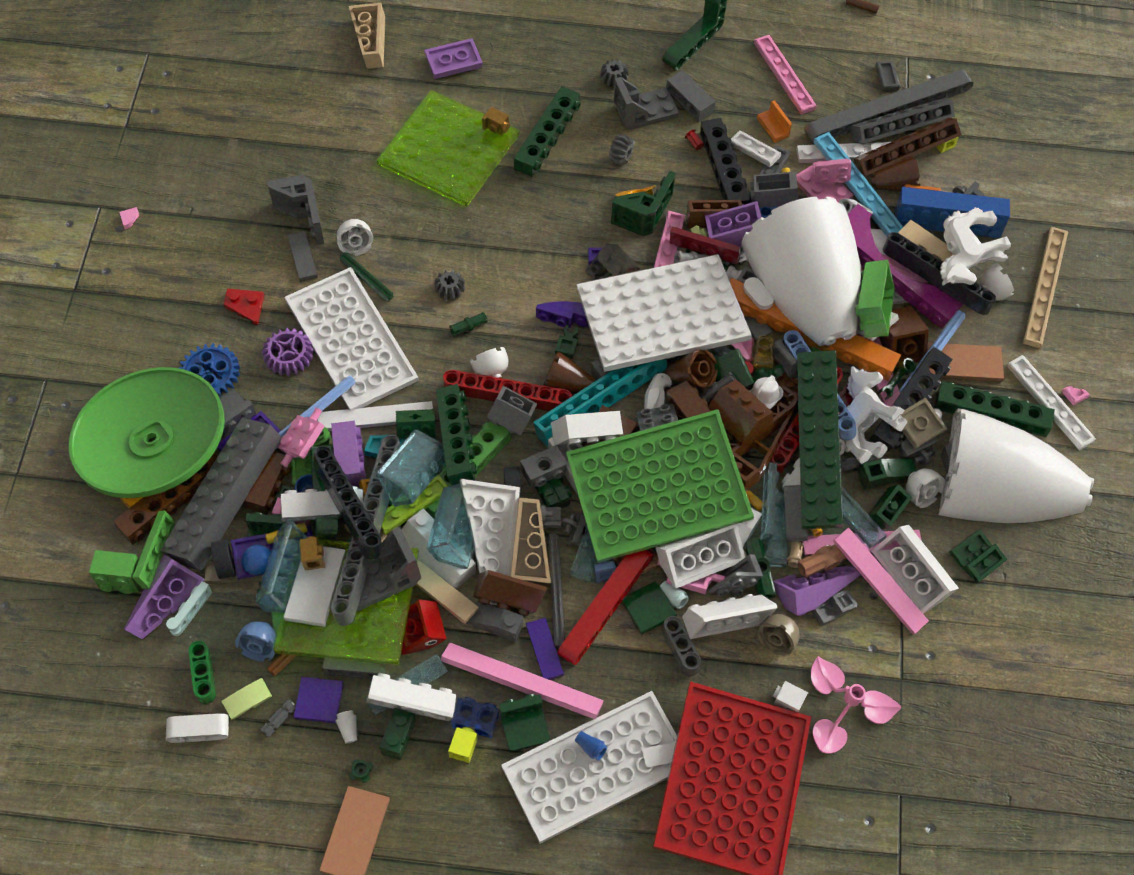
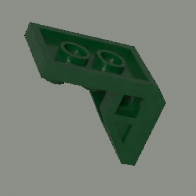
[611,171,676,236]

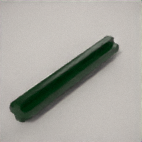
[339,252,394,302]

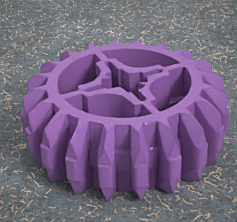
[262,328,314,376]

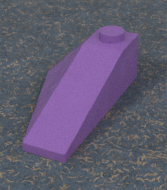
[124,554,204,639]
[773,565,861,616]

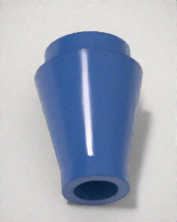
[575,731,607,761]

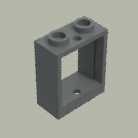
[750,171,798,208]

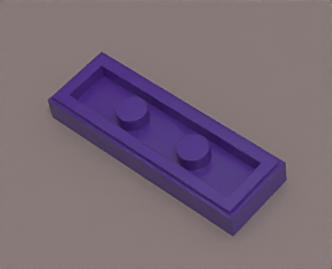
[526,618,564,680]

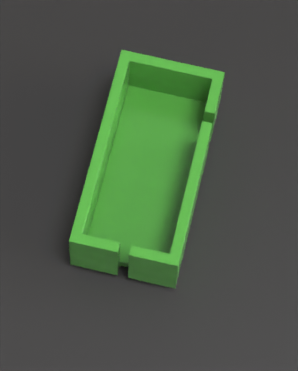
[856,260,895,338]

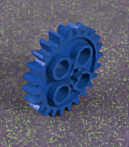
[179,343,241,397]

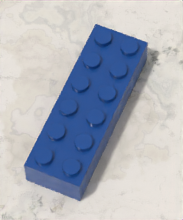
[895,187,1010,238]

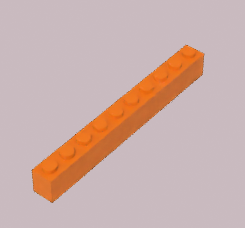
[730,278,901,381]

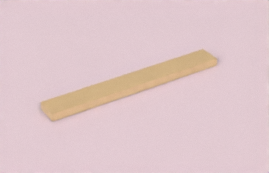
[1022,227,1068,349]
[344,524,479,624]

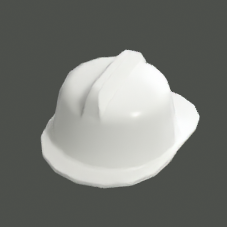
[750,375,783,409]

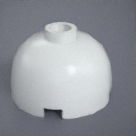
[337,219,373,256]
[980,263,1014,300]
[470,347,509,378]
[906,468,946,508]

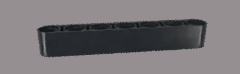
[882,232,996,315]
[314,446,381,560]

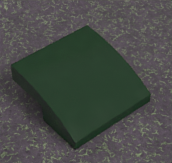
[714,348,754,388]
[949,529,1008,583]
[621,581,677,634]

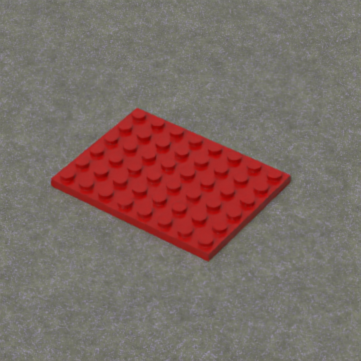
[652,681,811,875]

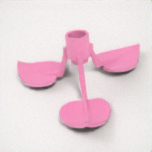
[811,656,901,754]

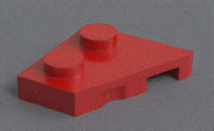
[224,288,265,325]

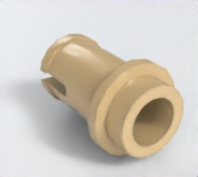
[787,541,804,568]

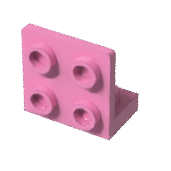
[813,159,851,185]

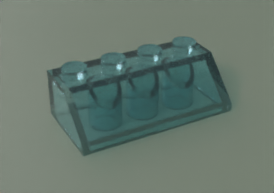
[376,430,446,507]
[426,484,474,569]
[256,520,307,613]

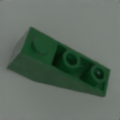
[858,458,917,490]

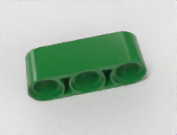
[188,641,216,704]

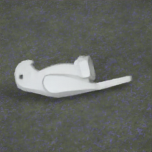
[644,373,671,409]

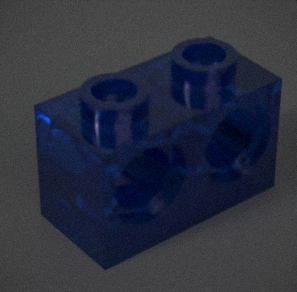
[451,697,499,739]

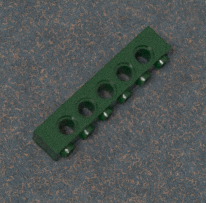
[514,86,581,177]
[934,381,1055,437]
[436,384,477,488]

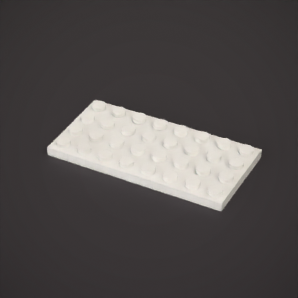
[285,267,419,411]
[501,691,677,844]

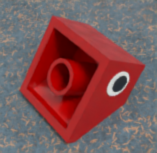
[393,600,447,655]

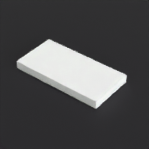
[284,546,346,627]

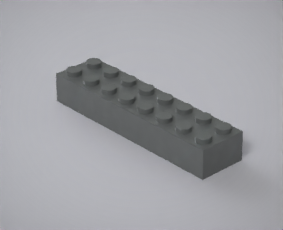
[160,418,282,571]

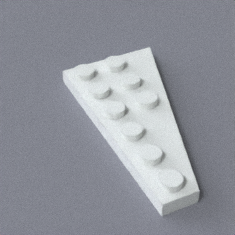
[460,479,520,607]

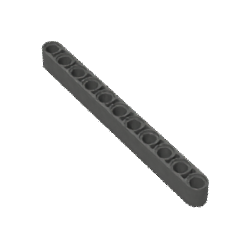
[804,69,974,144]
[331,435,403,626]

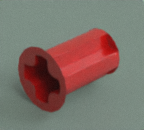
[685,129,704,150]

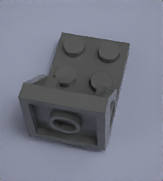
[613,77,679,130]
[267,175,324,245]
[357,526,421,611]

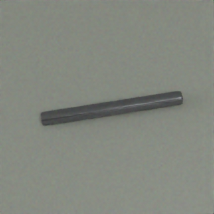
[548,534,565,648]

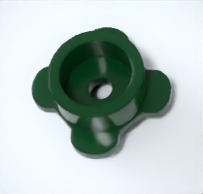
[349,759,373,783]

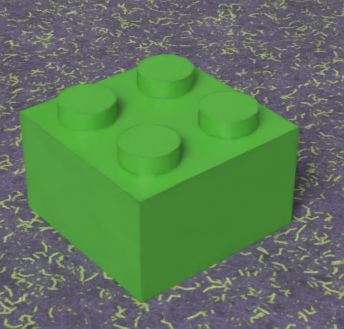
[89,550,141,594]

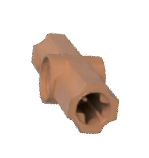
[797,544,847,578]

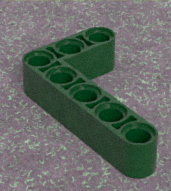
[662,0,728,70]
[311,446,338,542]

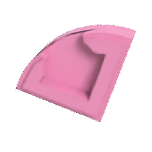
[119,207,139,229]
[1062,386,1090,406]

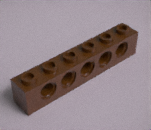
[854,118,962,176]
[113,453,218,545]

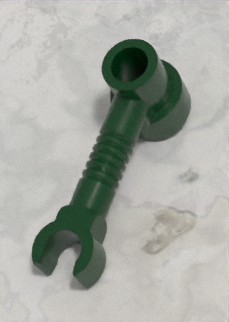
[878,358,916,400]

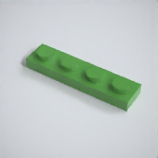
[132,511,175,589]

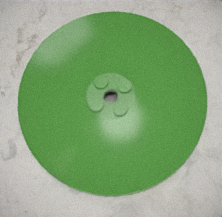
[69,367,225,498]

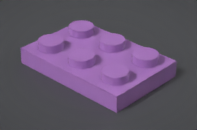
[424,38,483,79]

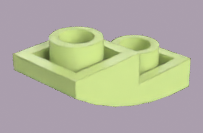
[222,678,272,719]

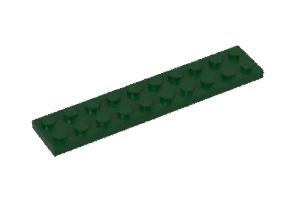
[797,350,843,529]

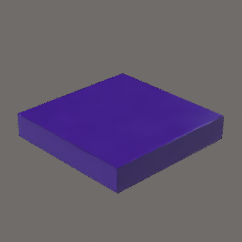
[294,677,344,724]

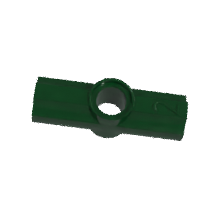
[745,538,776,600]

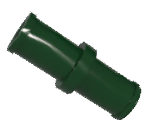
[449,312,488,336]

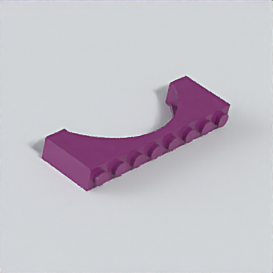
[848,204,964,329]

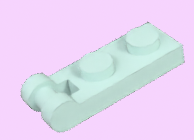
[166,581,212,636]

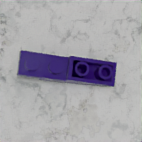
[536,301,590,328]

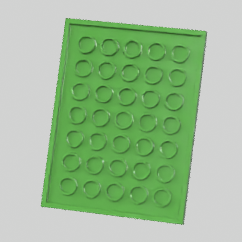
[566,409,754,563]

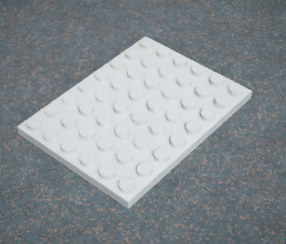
[577,254,752,372]

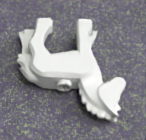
[940,207,1011,286]
[839,366,907,464]

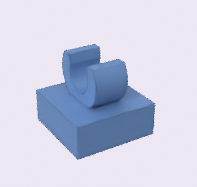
[594,561,616,583]

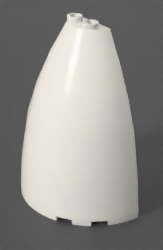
[741,197,861,346]
[939,409,1094,523]

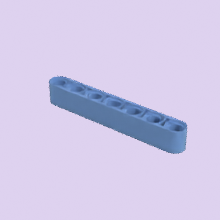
[784,330,856,440]

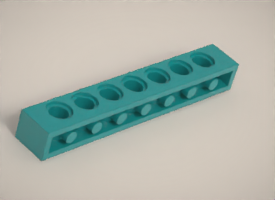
[533,359,668,447]

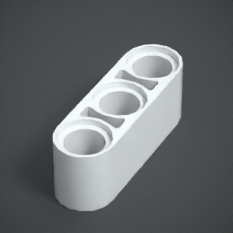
[166,714,229,743]

